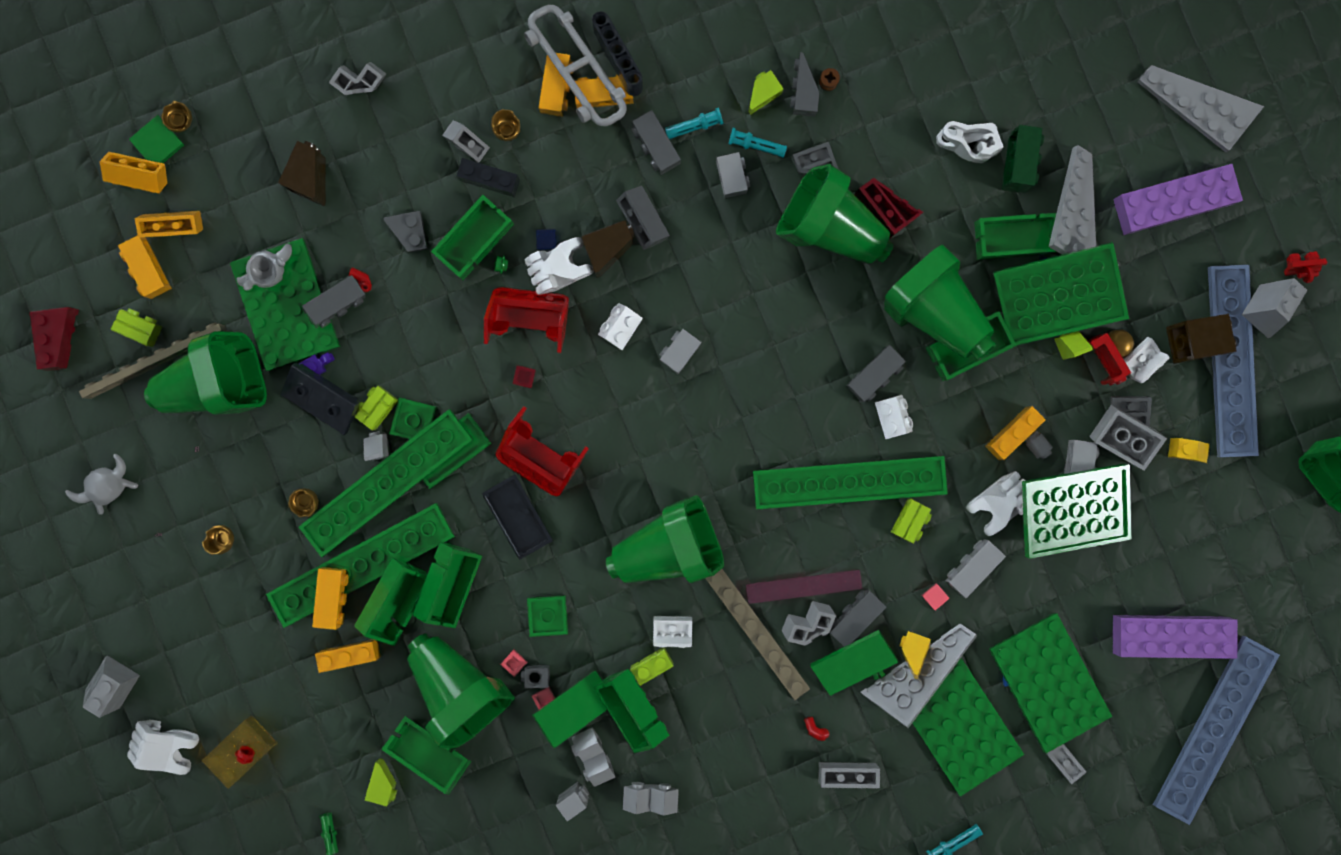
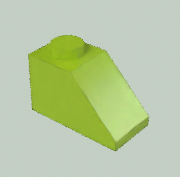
[748,70,783,115]
[1054,331,1093,360]
[365,758,397,806]

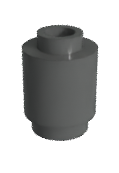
[1025,430,1053,459]

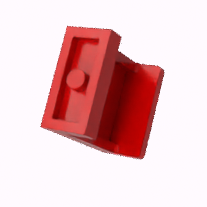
[1087,333,1132,386]

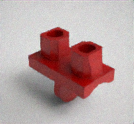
[1284,251,1328,283]

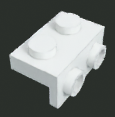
[598,303,643,350]
[1124,337,1170,383]
[875,395,913,439]
[653,616,692,648]

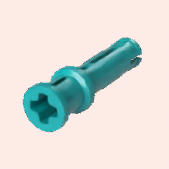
[665,108,723,139]
[728,128,787,158]
[926,824,983,855]

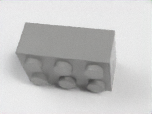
[1089,405,1167,471]

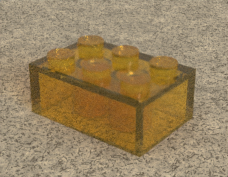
[202,716,278,789]

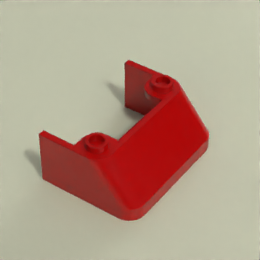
[484,287,569,353]
[496,406,589,496]

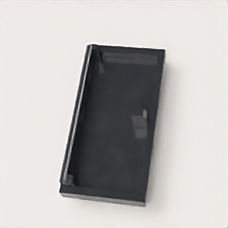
[281,363,360,435]
[482,474,553,560]

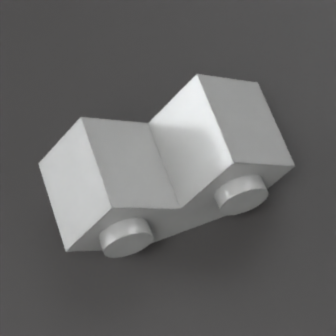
[329,62,386,95]
[782,601,836,645]
[571,727,615,787]
[623,782,679,816]

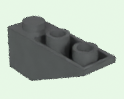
[790,52,819,117]

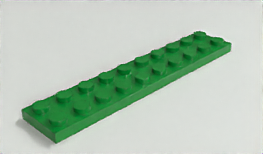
[299,409,474,557]
[753,456,948,509]
[266,503,455,628]

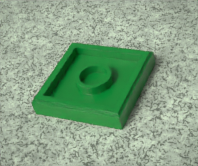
[129,115,185,163]
[389,397,437,440]
[527,595,568,637]

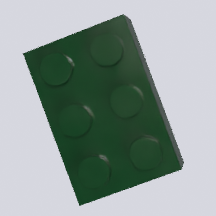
[1001,125,1044,193]

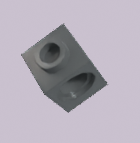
[521,665,550,688]

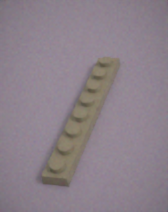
[79,323,228,399]
[706,569,810,700]

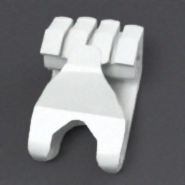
[936,121,1003,163]
[525,237,594,295]
[966,471,1025,536]
[127,720,199,775]

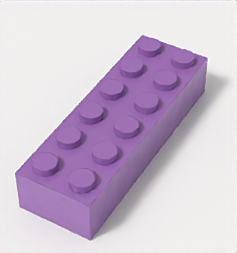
[1113,164,1243,235]
[1113,615,1237,659]

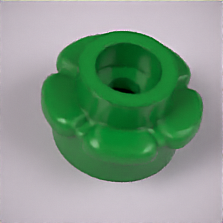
[494,255,508,274]

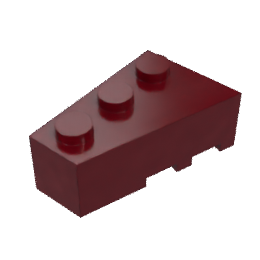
[854,178,923,239]
[30,307,79,371]

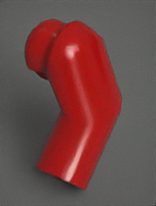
[348,267,372,292]
[804,716,829,741]

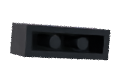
[457,158,520,198]

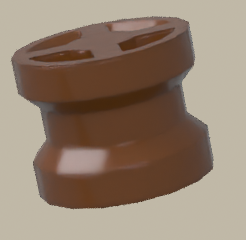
[819,68,840,91]

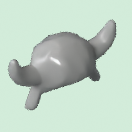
[237,243,292,291]
[65,454,138,515]

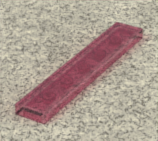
[746,569,862,604]

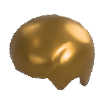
[161,101,193,132]
[491,109,520,141]
[1109,329,1134,359]
[288,488,319,517]
[202,525,234,555]

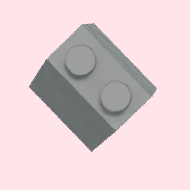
[1242,278,1307,338]
[83,656,140,718]

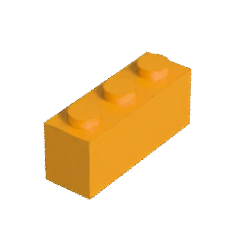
[539,53,573,117]
[575,75,634,108]
[100,152,167,193]
[134,211,203,238]
[118,235,172,299]
[985,406,1045,460]
[312,567,349,630]
[315,639,381,673]

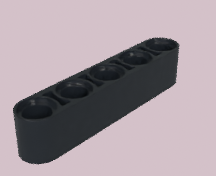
[592,11,643,96]

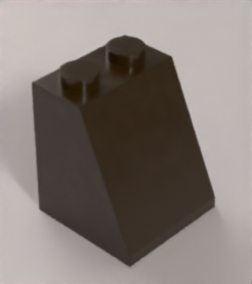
[278,141,326,206]
[581,220,635,278]
[1166,314,1237,364]

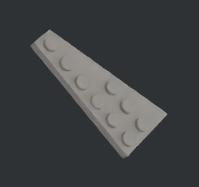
[1137,65,1264,152]
[1049,145,1096,255]
[860,624,977,728]

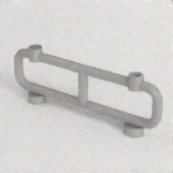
[524,5,627,126]

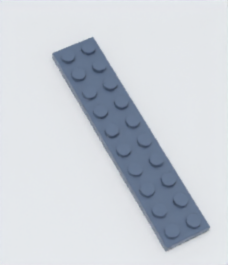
[1208,265,1259,457]
[1153,635,1280,825]

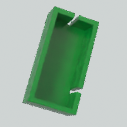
[431,195,514,281]
[974,213,1057,260]
[925,311,1017,382]
[413,542,482,628]
[354,558,428,646]
[594,669,669,753]
[381,716,472,795]

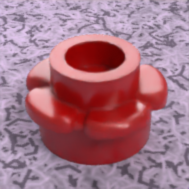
[235,746,255,764]

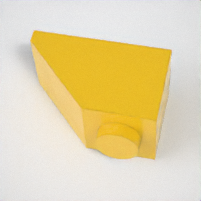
[1168,438,1210,463]
[900,631,931,679]

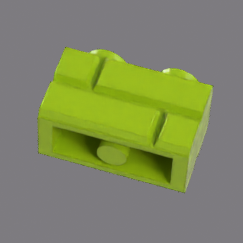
[111,308,162,347]
[354,386,398,430]
[891,498,932,544]
[630,648,674,686]

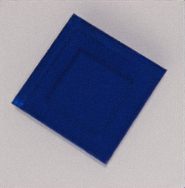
[536,229,556,250]

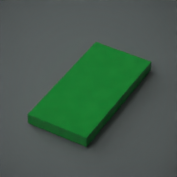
[423,413,492,489]
[811,630,898,696]
[532,671,607,748]

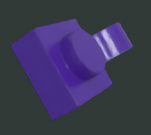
[299,352,335,375]

